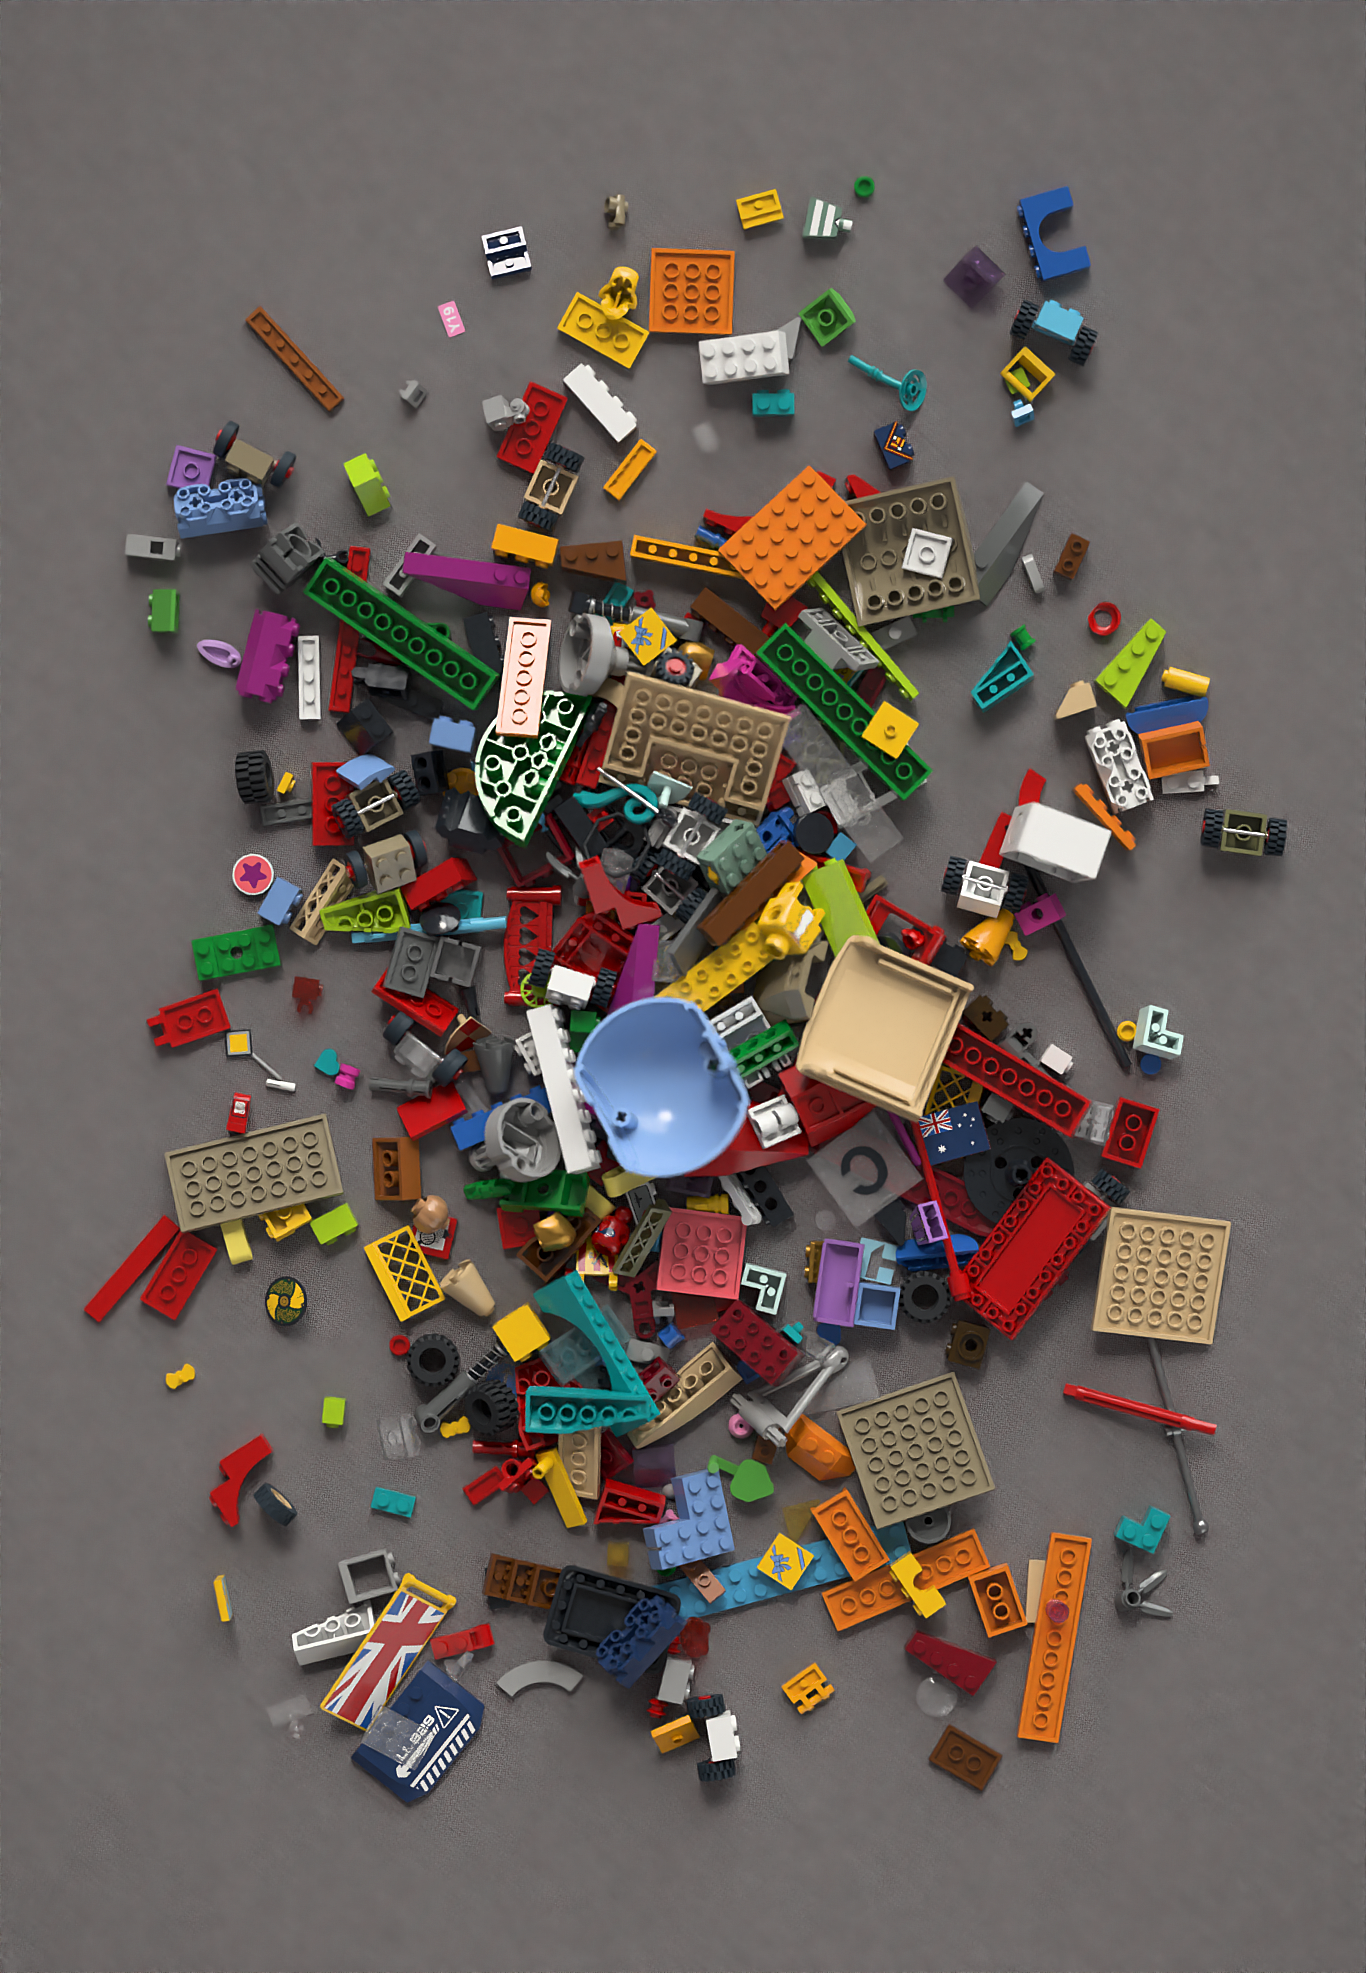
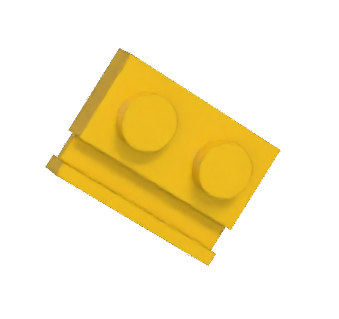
[736,189,784,230]

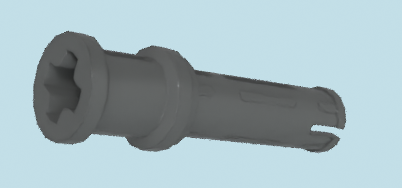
[368,1077,433,1098]

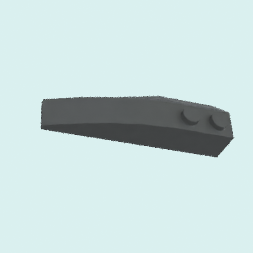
[974,482,1044,606]

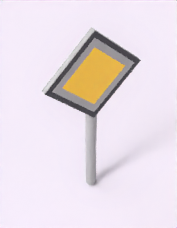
[224,1029,282,1080]

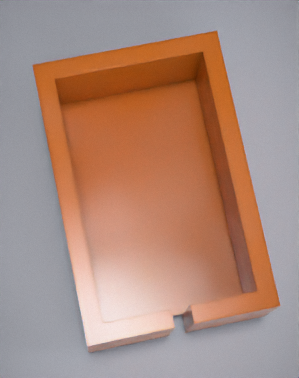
[1138,721,1210,780]

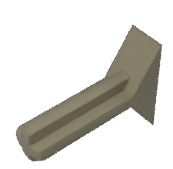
[858,875,888,904]

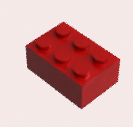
[1099,1096,1160,1169]

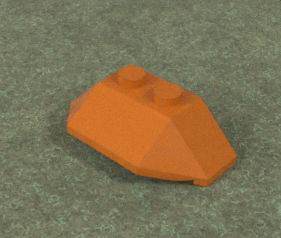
[785,1413,855,1481]

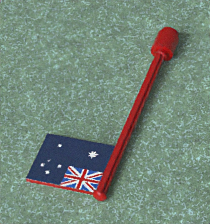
[910,1101,991,1302]

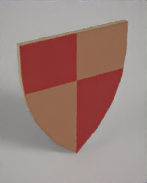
[444,1014,492,1055]

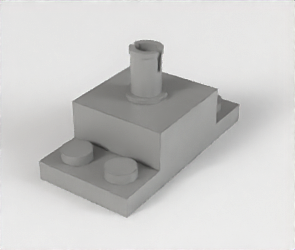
[798,608,880,671]

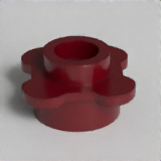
[634,589,656,609]

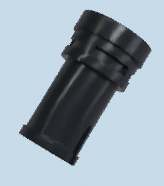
[459,986,481,1018]

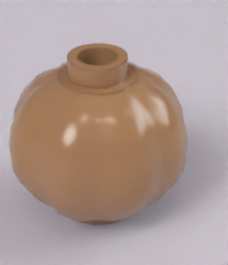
[411,1195,450,1234]

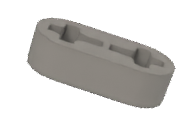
[1021,554,1045,594]

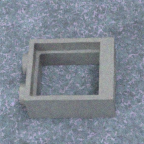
[338,1548,401,1604]

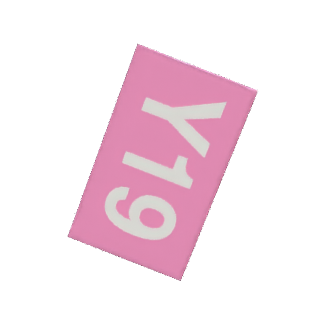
[437,301,466,338]

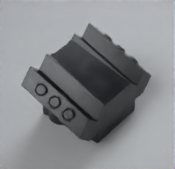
[435,787,505,855]

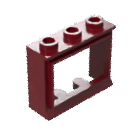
[497,813,575,888]

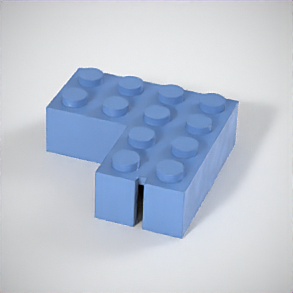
[643,1469,735,1570]

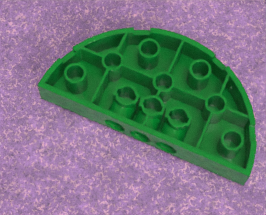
[475,690,594,848]

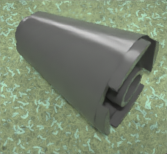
[473,1036,515,1095]

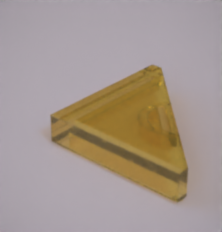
[782,1498,820,1543]

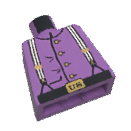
[910,1200,948,1245]

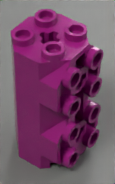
[235,609,300,704]

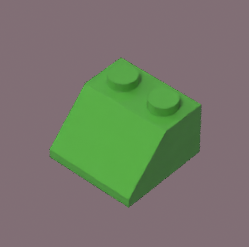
[148,589,180,633]

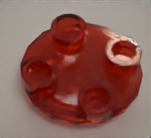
[680,1617,711,1658]

